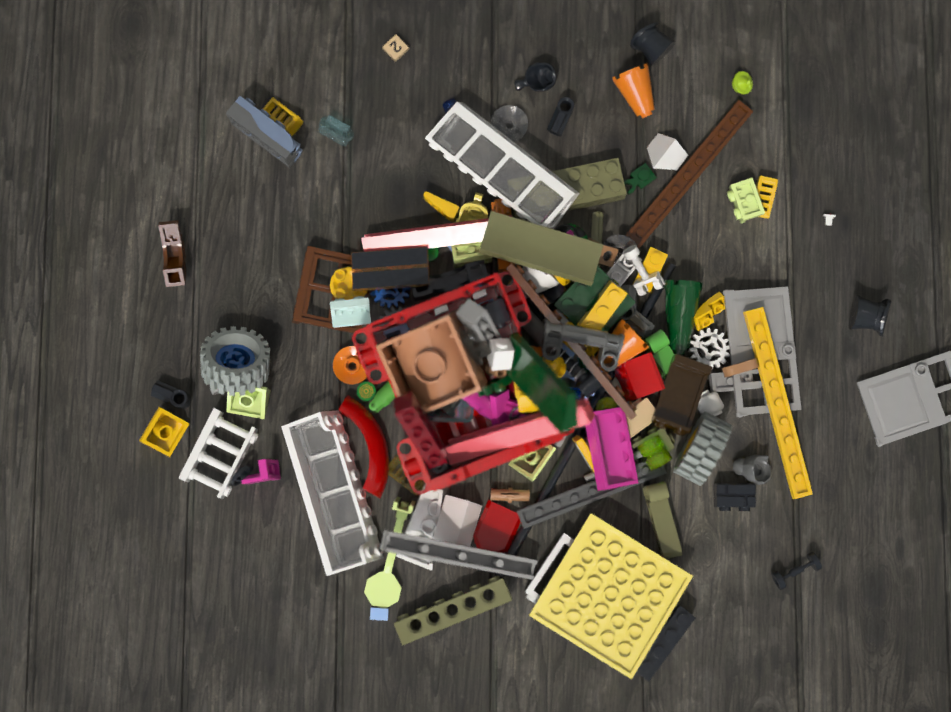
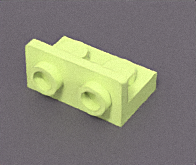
[727,178,765,223]

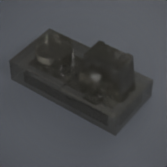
[459,324,491,367]

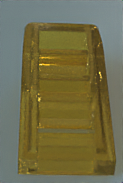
[388,456,426,496]

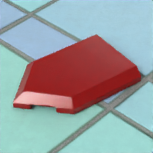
[473,500,521,553]

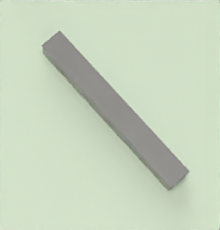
[380,530,538,580]

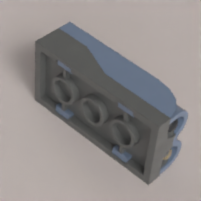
[226,96,303,168]

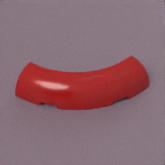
[338,395,389,499]

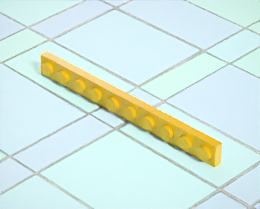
[743,307,813,499]

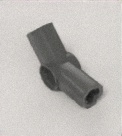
[620,285,655,339]

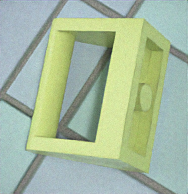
[451,242,492,268]

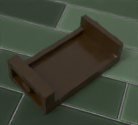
[651,354,713,436]

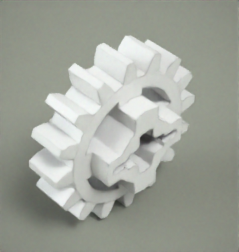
[688,328,730,369]

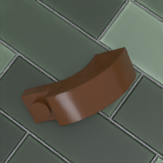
[158,220,186,287]

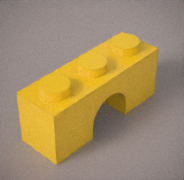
[576,280,628,330]

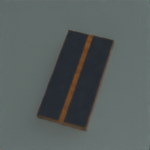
[351,247,430,291]

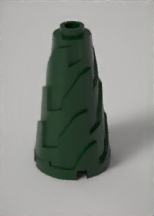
[664,280,703,355]

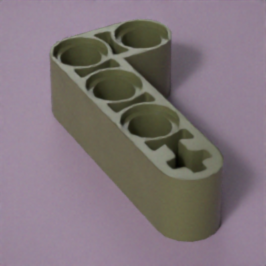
[643,481,682,560]

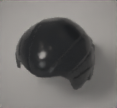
[514,62,557,92]

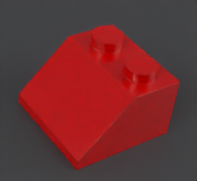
[614,352,665,402]

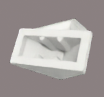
[646,133,688,171]

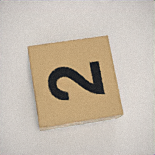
[383,35,409,62]

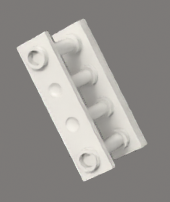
[179,408,259,499]

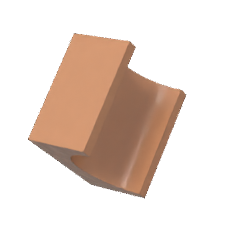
[376,309,488,413]

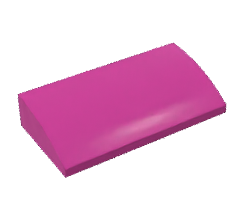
[585,407,639,491]

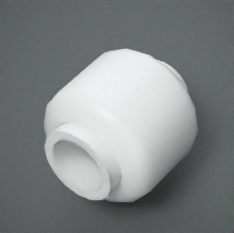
[697,390,724,416]

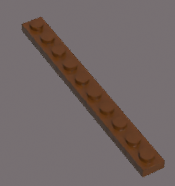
[622,100,754,249]
[506,263,637,420]

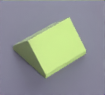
[227,387,271,419]
[508,445,556,482]

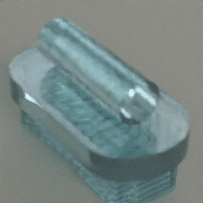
[318,115,354,146]

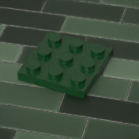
[554,266,636,331]

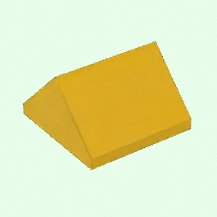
[139,407,190,457]

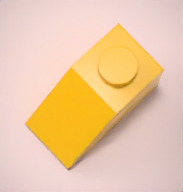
[633,247,668,293]

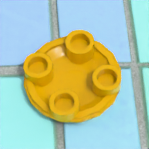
[330,267,368,300]

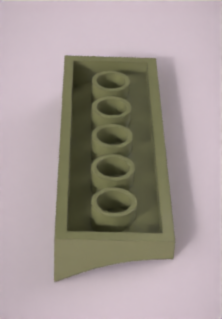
[479,211,604,286]

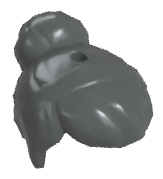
[732,454,772,485]

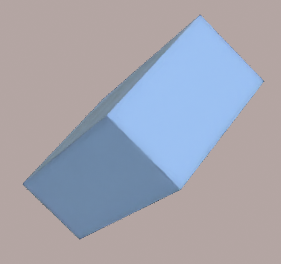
[370,607,389,621]

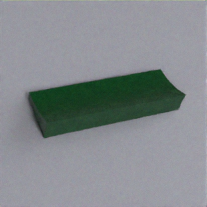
[507,332,578,433]

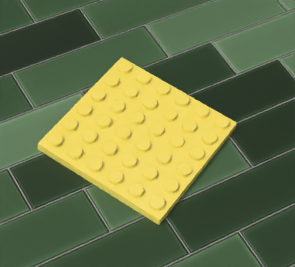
[529,513,693,679]

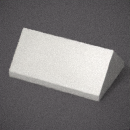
[432,495,482,546]

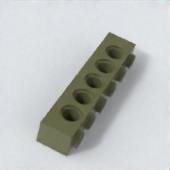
[394,576,513,646]

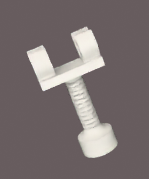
[623,245,664,296]

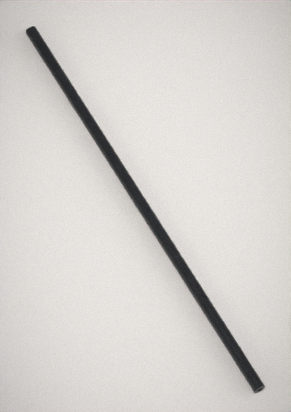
[494,262,676,579]

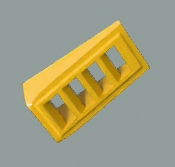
[263,97,303,136]
[756,176,778,219]
[423,191,460,223]

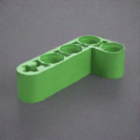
[643,329,675,379]

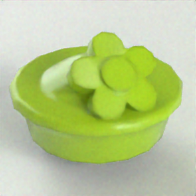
[732,71,753,94]
[596,397,617,411]

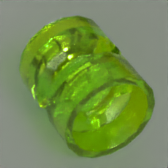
[637,435,673,471]

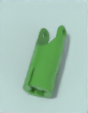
[369,380,396,413]

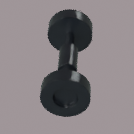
[771,551,822,590]

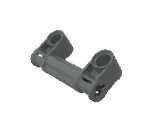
[541,320,624,371]

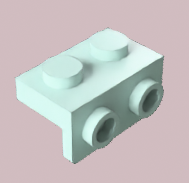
[330,296,371,328]

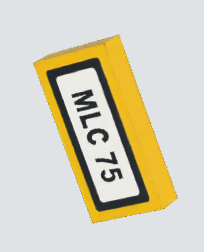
[572,435,594,473]

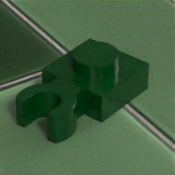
[624,163,657,195]
[478,375,513,397]

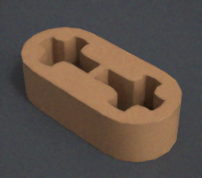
[722,358,759,377]

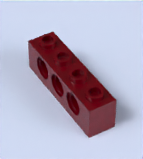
[393,391,447,469]

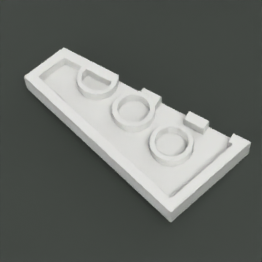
[396,483,443,571]

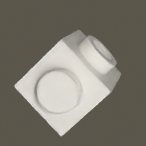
[487,338,514,371]

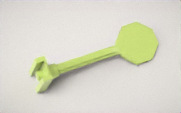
[364,496,416,608]

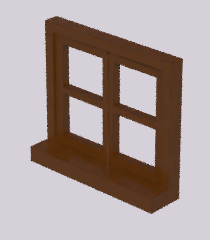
[292,246,373,335]

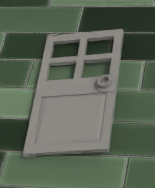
[723,287,801,418]
[857,351,951,447]

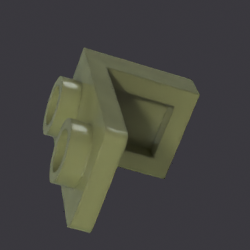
[631,427,675,452]

